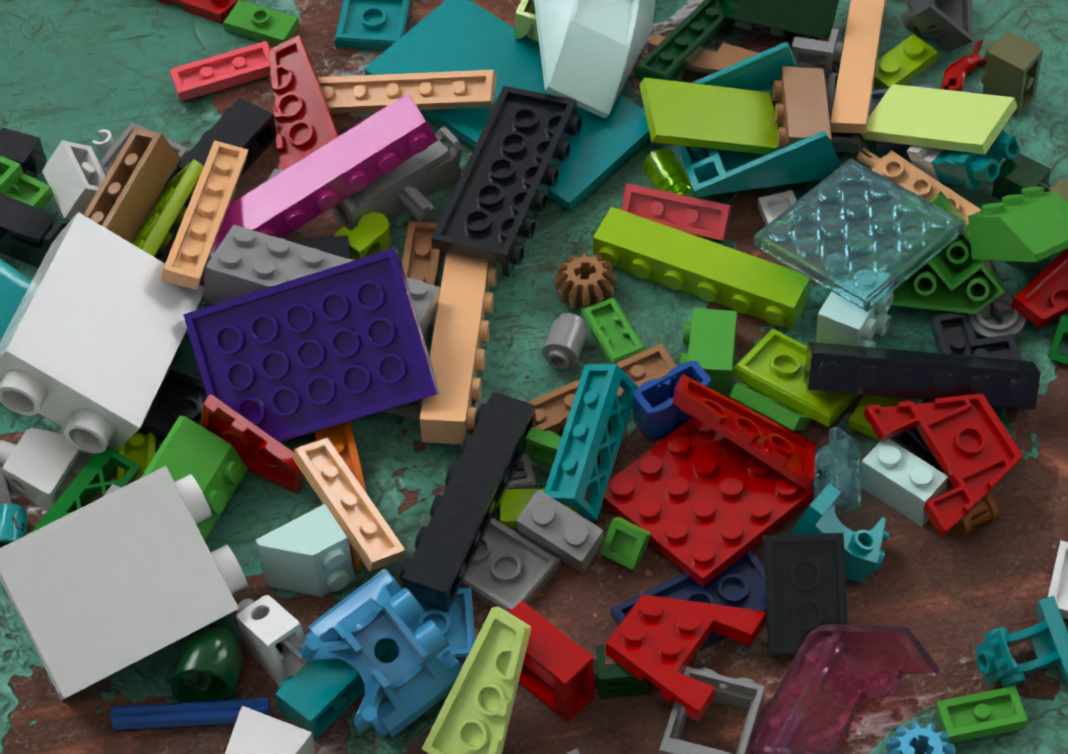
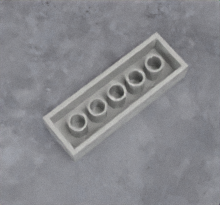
[203,225,440,341]

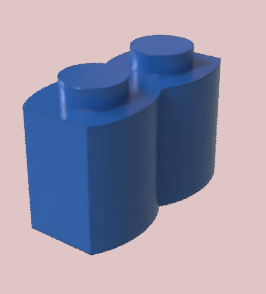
[633,361,711,439]

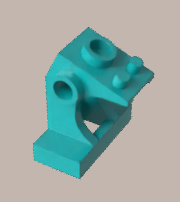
[790,483,889,584]
[974,596,1068,688]

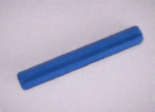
[110,698,270,730]

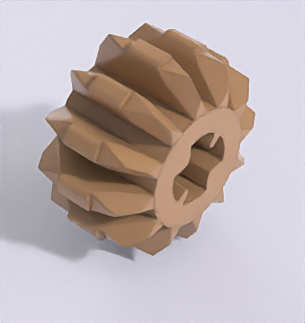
[554,251,617,311]

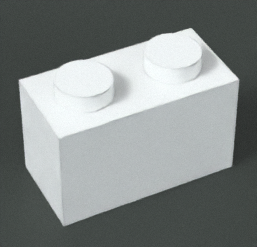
[42,140,106,221]

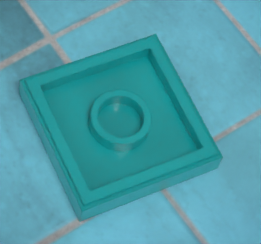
[335,0,412,51]

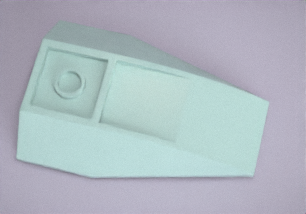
[534,0,656,119]

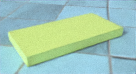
[861,84,1017,154]

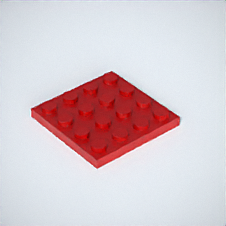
[602,416,814,588]

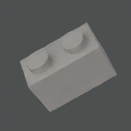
[516,489,604,574]

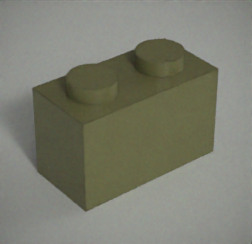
[981,31,1043,117]

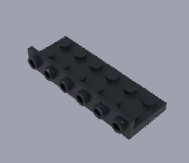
[431,86,582,277]

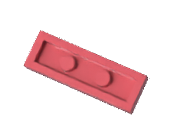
[169,41,271,102]
[621,183,732,241]

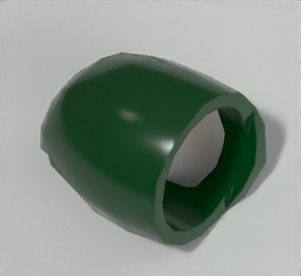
[171,623,243,702]

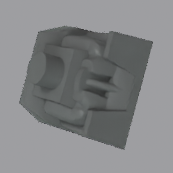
[902,0,973,52]

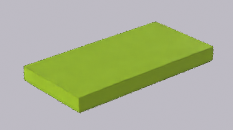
[639,78,781,155]

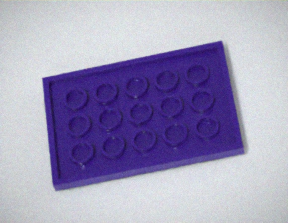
[183,248,440,442]

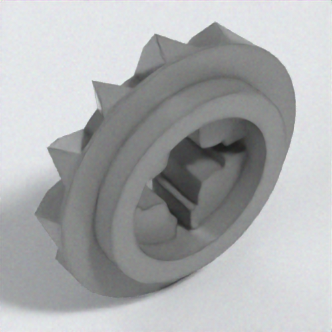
[969,293,1026,337]

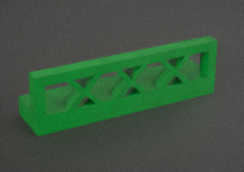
[30,446,141,533]

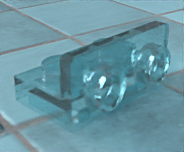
[813,426,862,516]

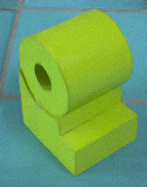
[334,212,391,260]

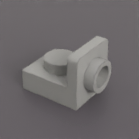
[792,28,844,76]

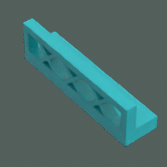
[544,364,638,520]

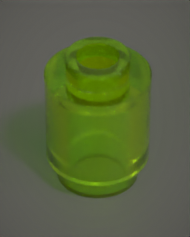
[642,149,690,195]

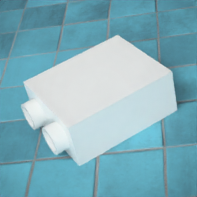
[0,212,204,454]
[0,466,248,701]

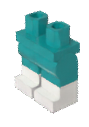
[907,129,1020,190]

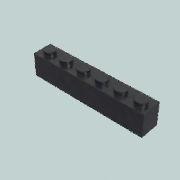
[804,342,1041,409]
[399,392,536,612]

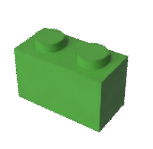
[680,308,737,392]

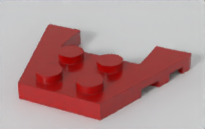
[863,393,1024,537]
[606,594,766,722]

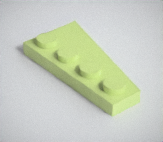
[422,606,532,754]

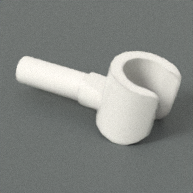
[92,129,115,157]

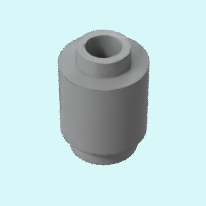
[542,313,587,369]

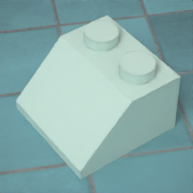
[255,504,355,597]

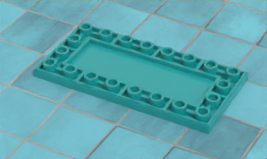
[364,0,651,211]

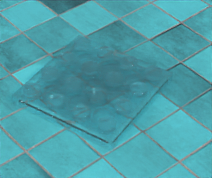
[754,158,964,312]

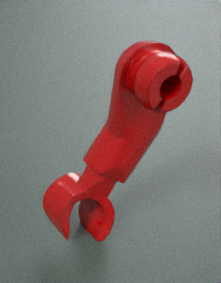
[940,40,987,92]

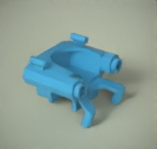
[299,569,462,738]

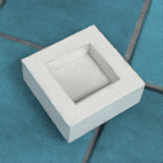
[758,190,801,234]

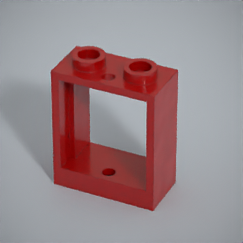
[505,600,596,723]

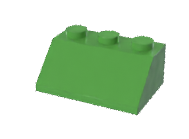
[968,186,1068,262]
[141,416,248,541]

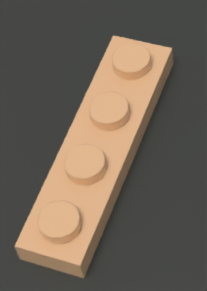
[292,437,405,572]

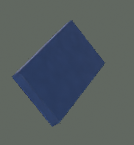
[611,550,766,652]

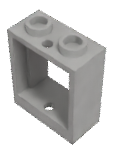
[659,666,765,754]

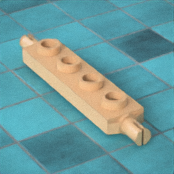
[857,148,981,225]

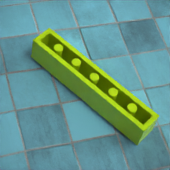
[593,207,811,330]

